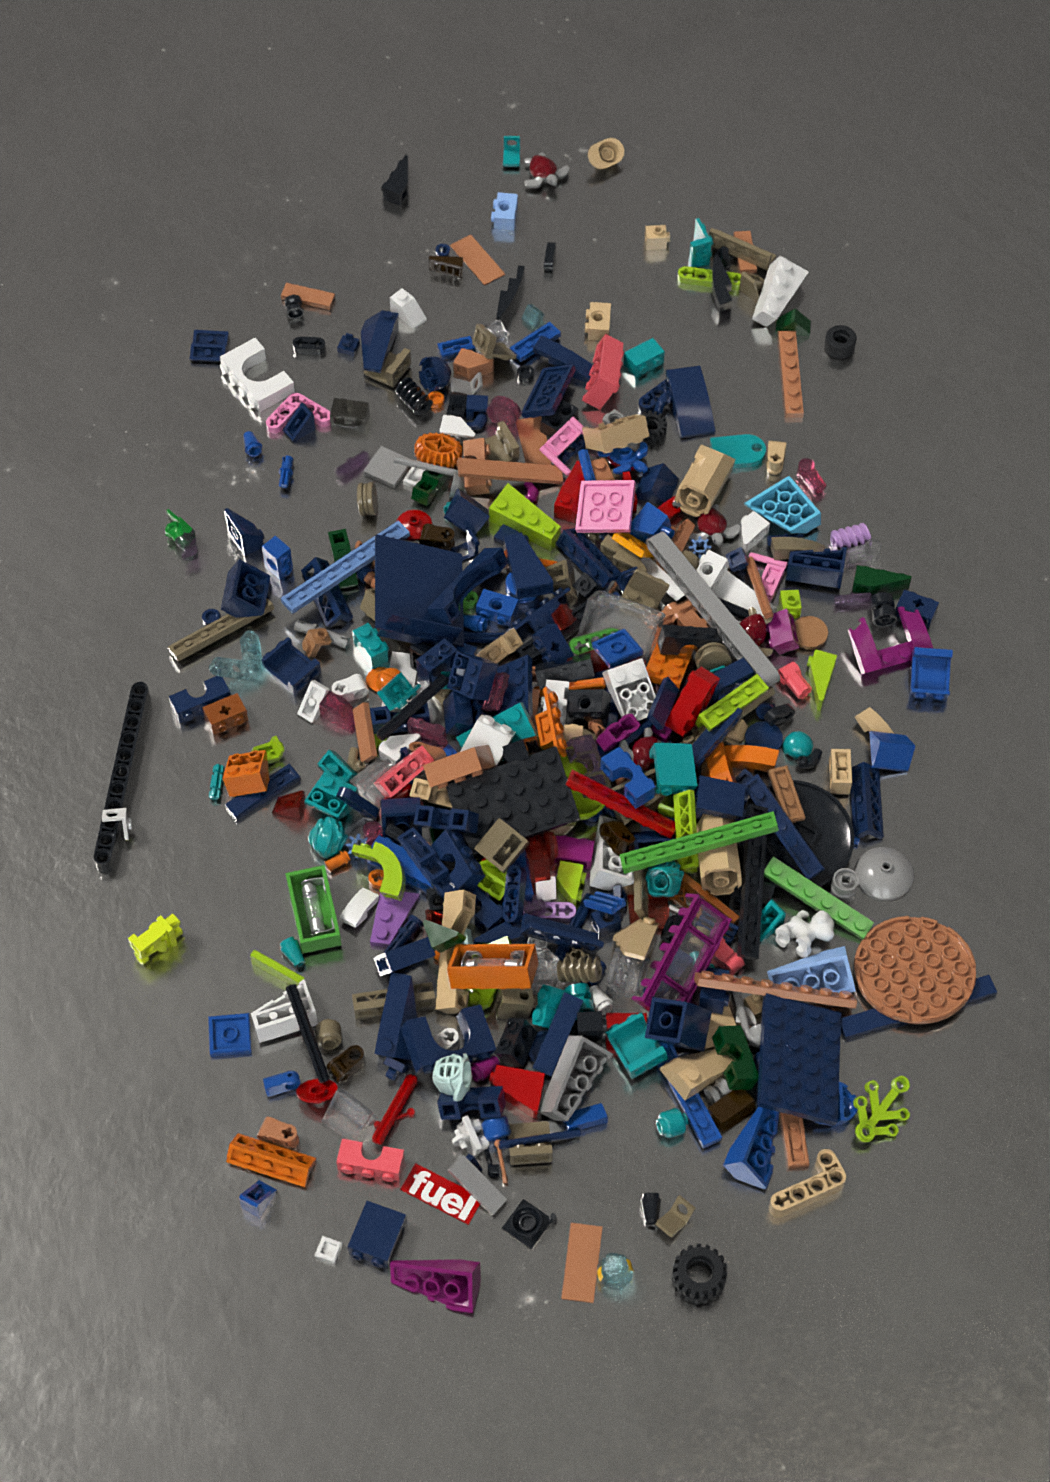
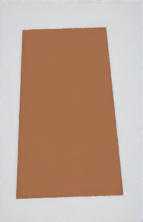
[450,235,505,285]
[515,416,551,465]
[561,1223,602,1303]

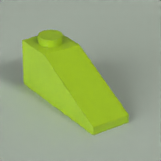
[807,649,837,711]

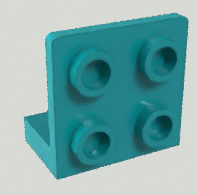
[688,218,713,268]

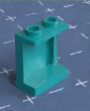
[649,743,697,796]
[606,1012,668,1079]

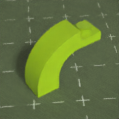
[351,842,406,901]

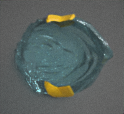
[597,1252,634,1291]

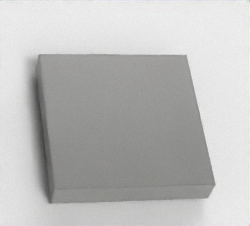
[363,446,410,489]

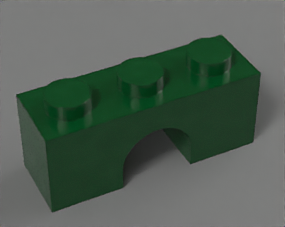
[712,1026,759,1090]

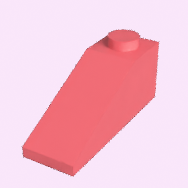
[373,745,434,798]

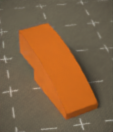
[725,745,779,773]

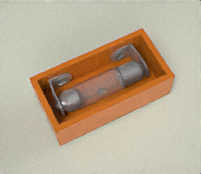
[447,944,539,989]

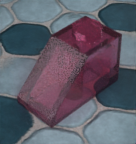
[319,691,356,733]

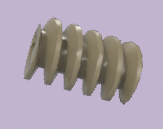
[557,957,602,983]

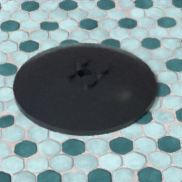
[737,780,854,888]

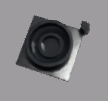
[502,1199,557,1250]

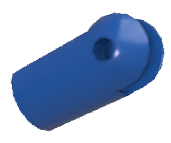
[263,1071,300,1097]

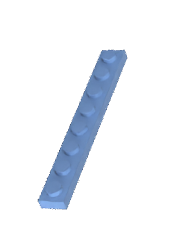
[281,520,410,614]

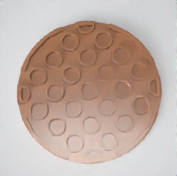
[854,916,976,1024]

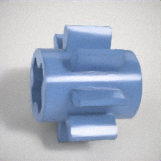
[688,536,711,560]
[344,834,368,859]

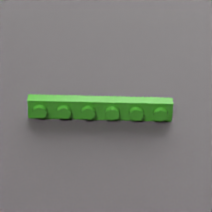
[764,857,874,940]

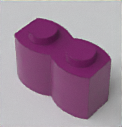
[596,713,640,751]

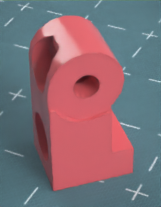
[711,938,745,975]

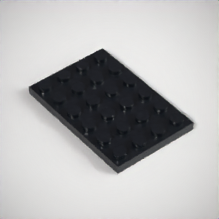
[446,746,581,857]

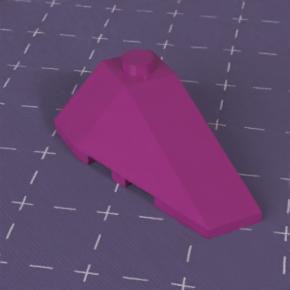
[390,1259,481,1313]

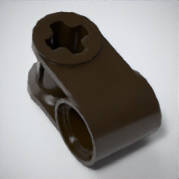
[419,524,455,551]
[599,820,635,856]
[326,1045,366,1084]

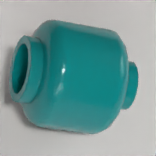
[656,1108,688,1138]

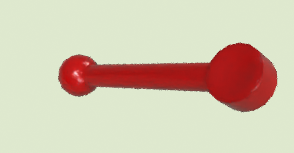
[374,1108,415,1129]

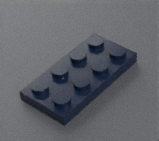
[521,364,576,419]
[497,655,533,720]

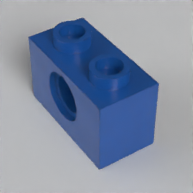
[262,535,293,580]
[476,589,519,627]

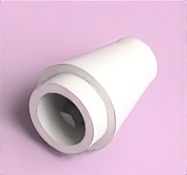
[590,985,614,1016]

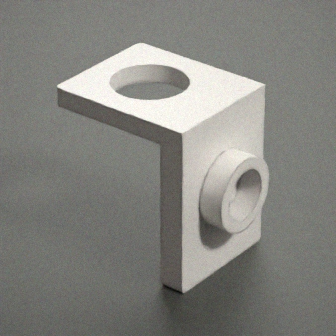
[102,808,132,840]

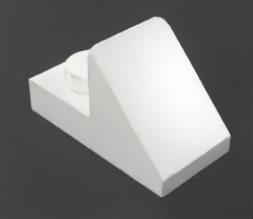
[297,680,330,723]

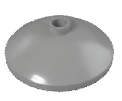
[854,847,914,901]

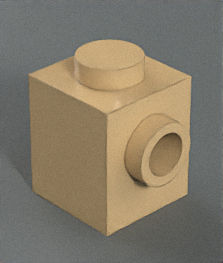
[645,225,670,250]

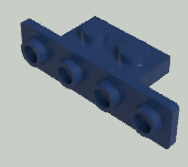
[508,587,571,633]

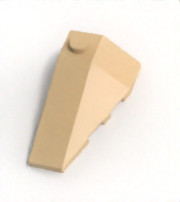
[659,1049,733,1101]

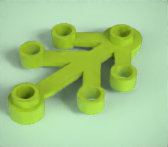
[853,1076,910,1143]

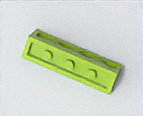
[695,674,769,732]
[673,789,699,874]

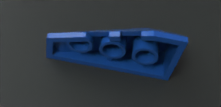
[723,1107,779,1189]

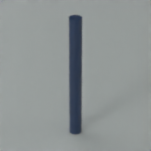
[498,1129,581,1150]

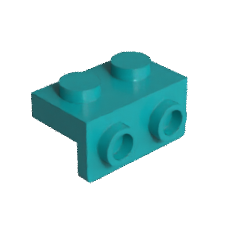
[377,672,421,711]

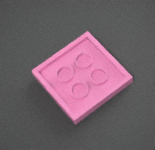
[575,480,636,533]

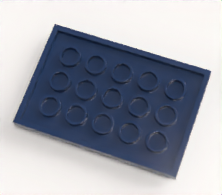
[757,993,841,1126]

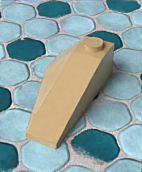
[613,917,659,960]

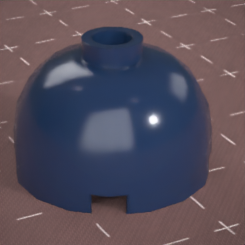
[419,356,451,392]

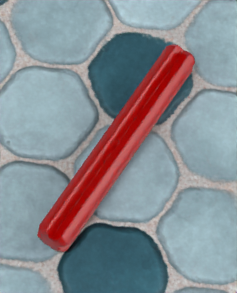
[372,1074,417,1145]

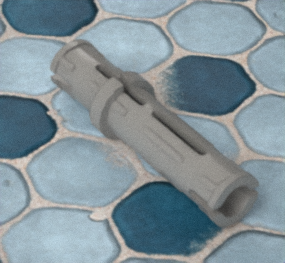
[294,619,350,649]

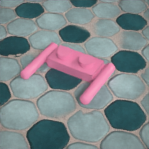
[539,417,584,476]
[748,552,788,603]

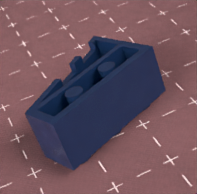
[786,547,847,588]

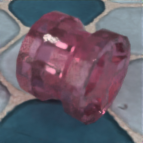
[363,821,383,846]

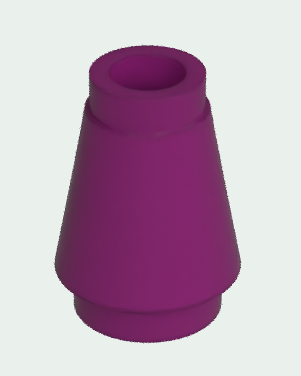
[471,1055,500,1082]

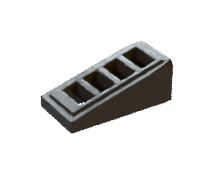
[429,256,463,277]

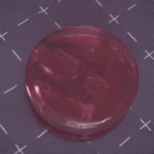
[486,396,521,428]

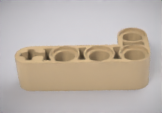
[769,1149,846,1218]

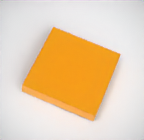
[611,533,654,558]

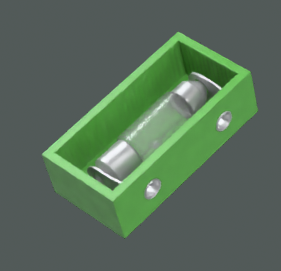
[285,865,342,954]

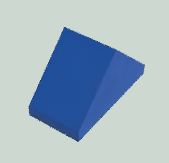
[239,1180,277,1218]

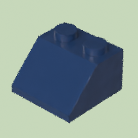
[381,797,422,844]

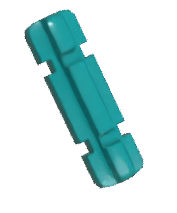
[209,764,225,801]

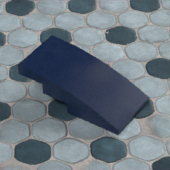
[665,365,716,438]

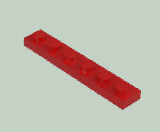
[565,769,675,839]

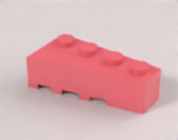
[582,334,624,410]

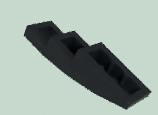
[496,265,525,328]

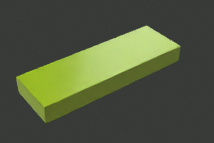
[250,950,304,986]

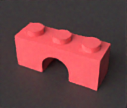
[336,1139,405,1182]

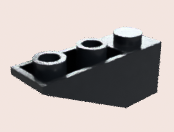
[381,155,409,206]

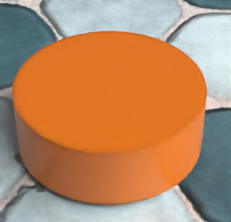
[428,391,445,409]

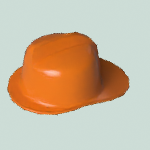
[366,667,400,692]

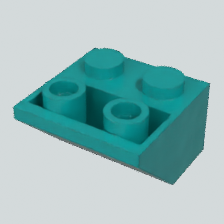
[304,772,358,820]

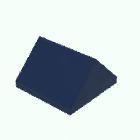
[635,463,680,506]
[444,489,490,535]

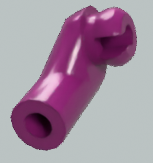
[524,482,539,503]

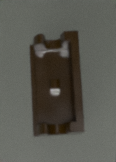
[708,1090,756,1134]

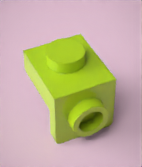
[252,736,284,764]

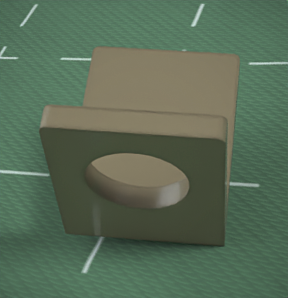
[655,1195,696,1238]

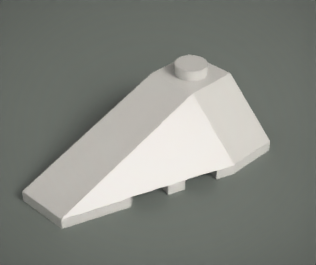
[590,815,634,891]

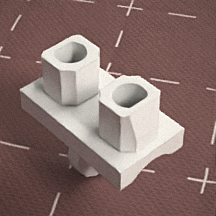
[452,1116,489,1158]

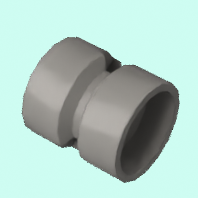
[830,868,859,903]

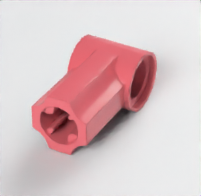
[777,661,812,699]

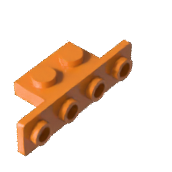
[535,686,567,757]

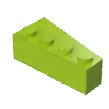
[489,483,561,552]

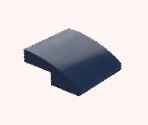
[190,330,229,362]

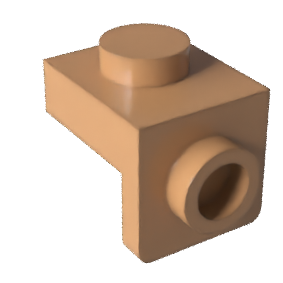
[302,628,332,658]

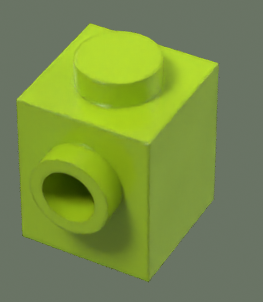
[779,590,802,619]

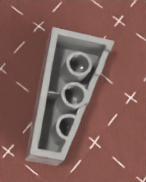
[538,1036,613,1121]

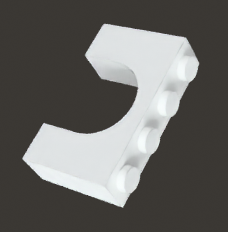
[220,338,295,413]

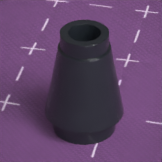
[640,1193,661,1225]

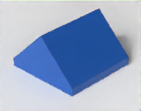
[869,731,916,772]

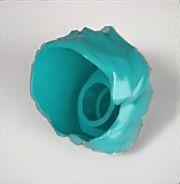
[308,817,348,859]
[646,860,684,897]

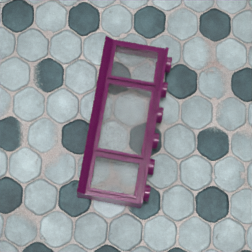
[631,893,732,1012]

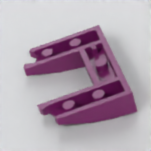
[848,606,933,675]

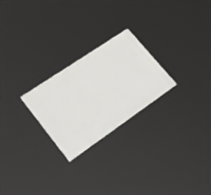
[714,571,776,623]

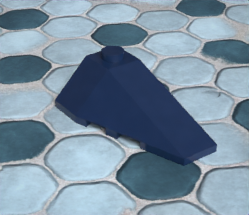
[361,310,399,373]
[375,972,418,1060]

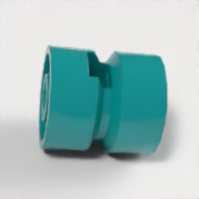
[564,983,595,1020]

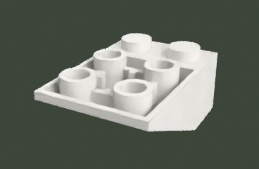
[602,658,656,721]

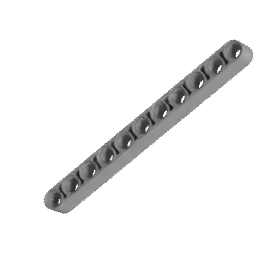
[646,531,780,687]

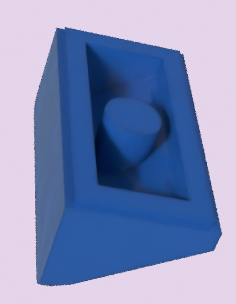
[564,1103,608,1131]

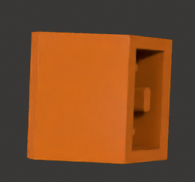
[223,750,269,797]

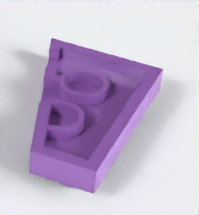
[370,892,420,947]

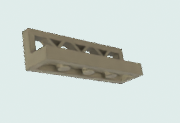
[709,228,776,271]
[352,982,436,1019]

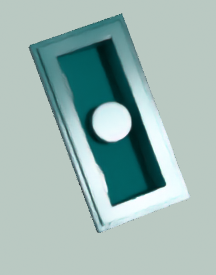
[317,749,359,784]

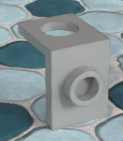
[450,372,483,395]

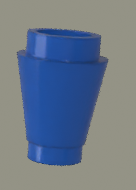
[243,431,262,457]
[463,615,488,632]

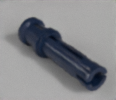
[382,915,424,954]

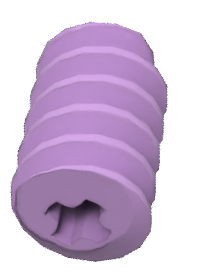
[830,523,872,551]

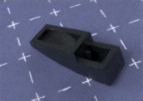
[712,255,733,313]

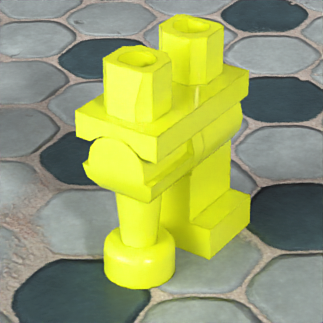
[128,913,183,965]

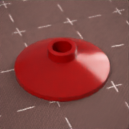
[396,510,432,541]
[296,1079,338,1104]

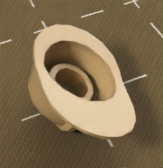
[588,138,625,169]

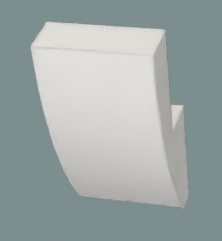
[339,888,379,928]

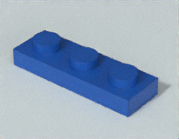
[510,322,561,362]

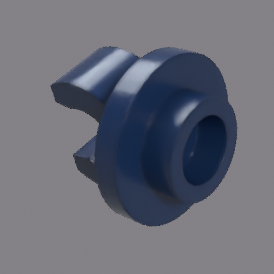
[756,701,775,720]

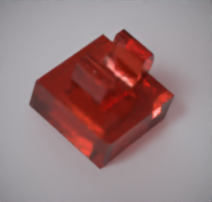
[551,604,577,630]

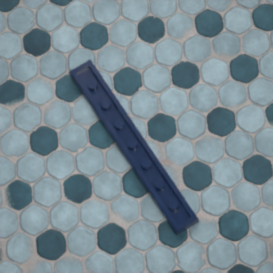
[841,975,997,1040]

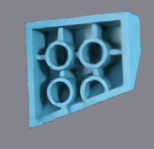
[744,476,821,534]

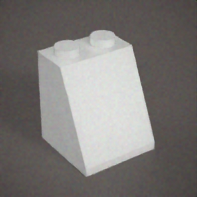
[460,715,516,772]

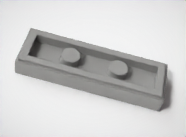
[447,1155,507,1215]

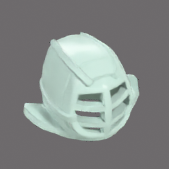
[432,1053,472,1101]

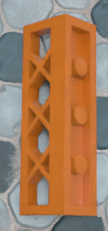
[226,1133,316,1187]

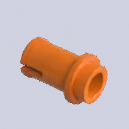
[324,850,351,872]

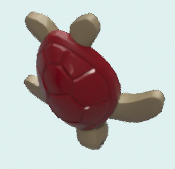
[736,607,773,661]

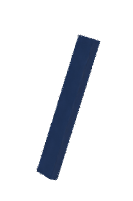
[744,774,825,880]

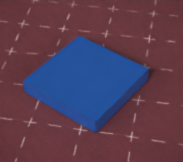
[592,628,643,669]
[208,1013,252,1057]

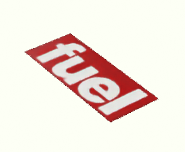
[400,1163,480,1225]

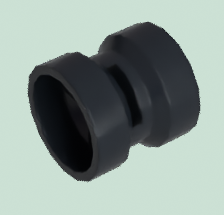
[284,295,304,319]

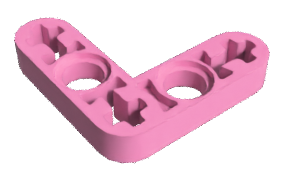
[266,393,332,434]

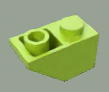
[556,861,587,907]

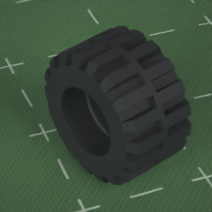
[672,1244,727,1304]

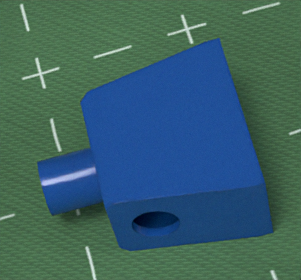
[630,502,675,542]

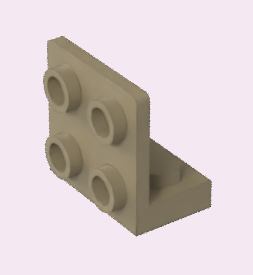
[472,324,517,361]
[364,348,411,388]
[485,421,519,462]
[619,569,670,617]
[508,1121,553,1165]

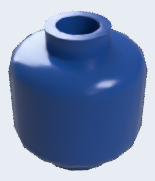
[481,1115,511,1142]

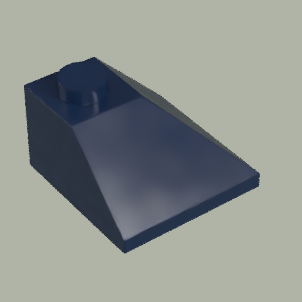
[224,508,265,556]

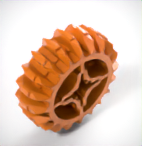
[414,432,462,468]

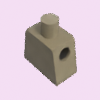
[495,987,538,1020]

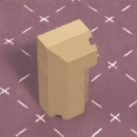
[675,445,736,517]
[696,814,742,896]

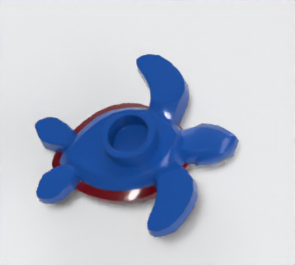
[598,442,648,475]

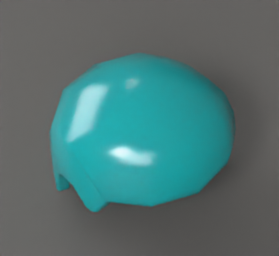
[782,731,814,760]

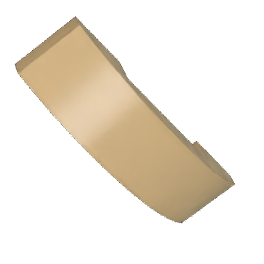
[475,628,524,663]
[410,778,453,809]

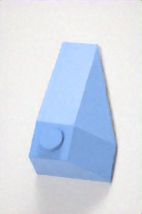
[767,946,856,993]

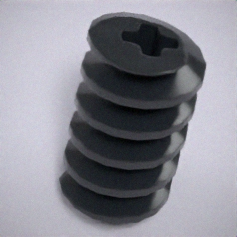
[396,377,433,416]

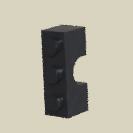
[657,625,720,655]
[535,652,595,689]

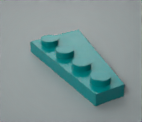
[456,702,539,749]

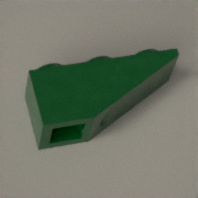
[328,529,358,589]
[851,565,912,597]

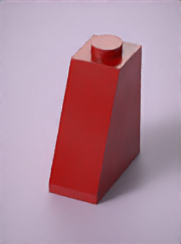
[489,1065,545,1119]

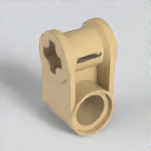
[767,441,787,475]

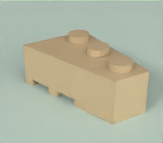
[582,414,649,454]

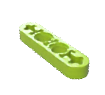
[677,266,741,290]

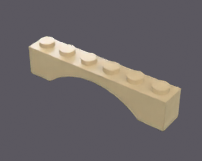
[436,890,476,1015]

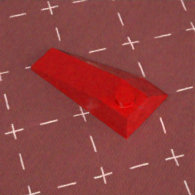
[554,460,585,524]

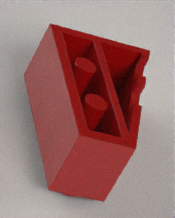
[665,666,720,737]

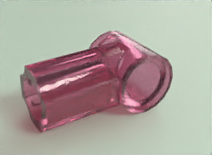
[796,458,827,495]

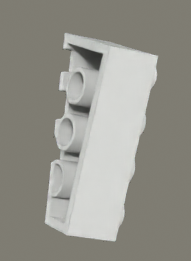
[752,256,808,327]

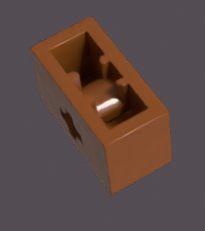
[202,693,248,735]

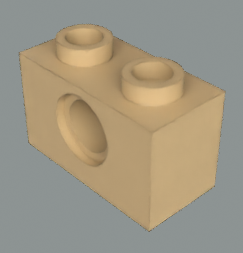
[585,302,611,341]

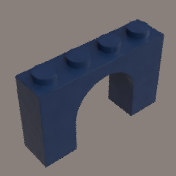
[401,1005,496,1074]

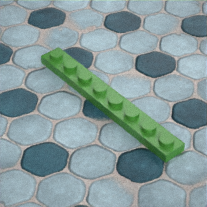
[620,811,779,874]

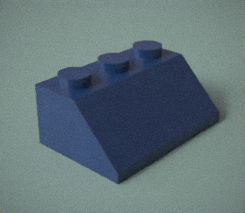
[221,559,271,618]

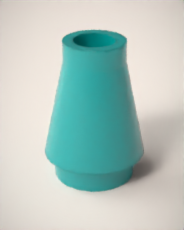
[280,937,306,968]

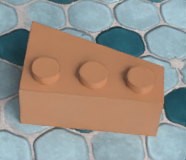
[423,745,496,790]

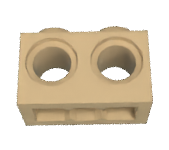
[829,749,852,794]

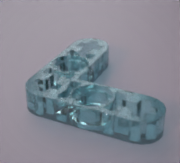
[209,630,263,681]

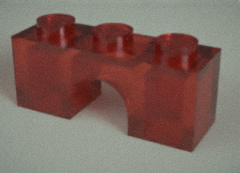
[524,835,551,883]

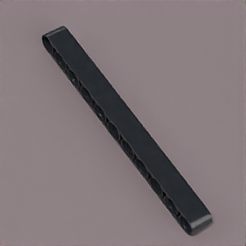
[94,682,150,873]

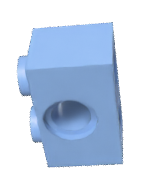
[491,192,518,231]

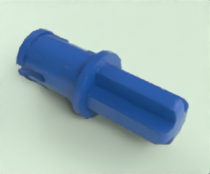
[279,455,294,489]

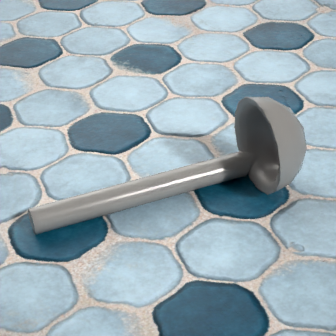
[394,456,465,498]
[732,975,761,1049]

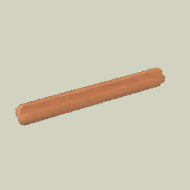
[746,556,774,619]

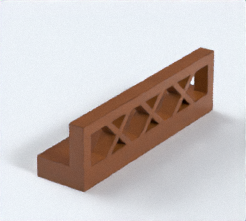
[669,872,740,937]

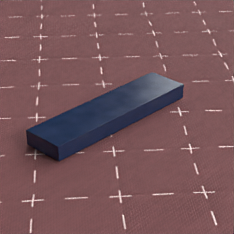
[225,763,301,821]
[532,992,583,1077]

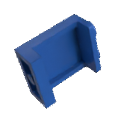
[910,647,953,700]

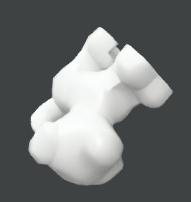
[775,910,835,958]

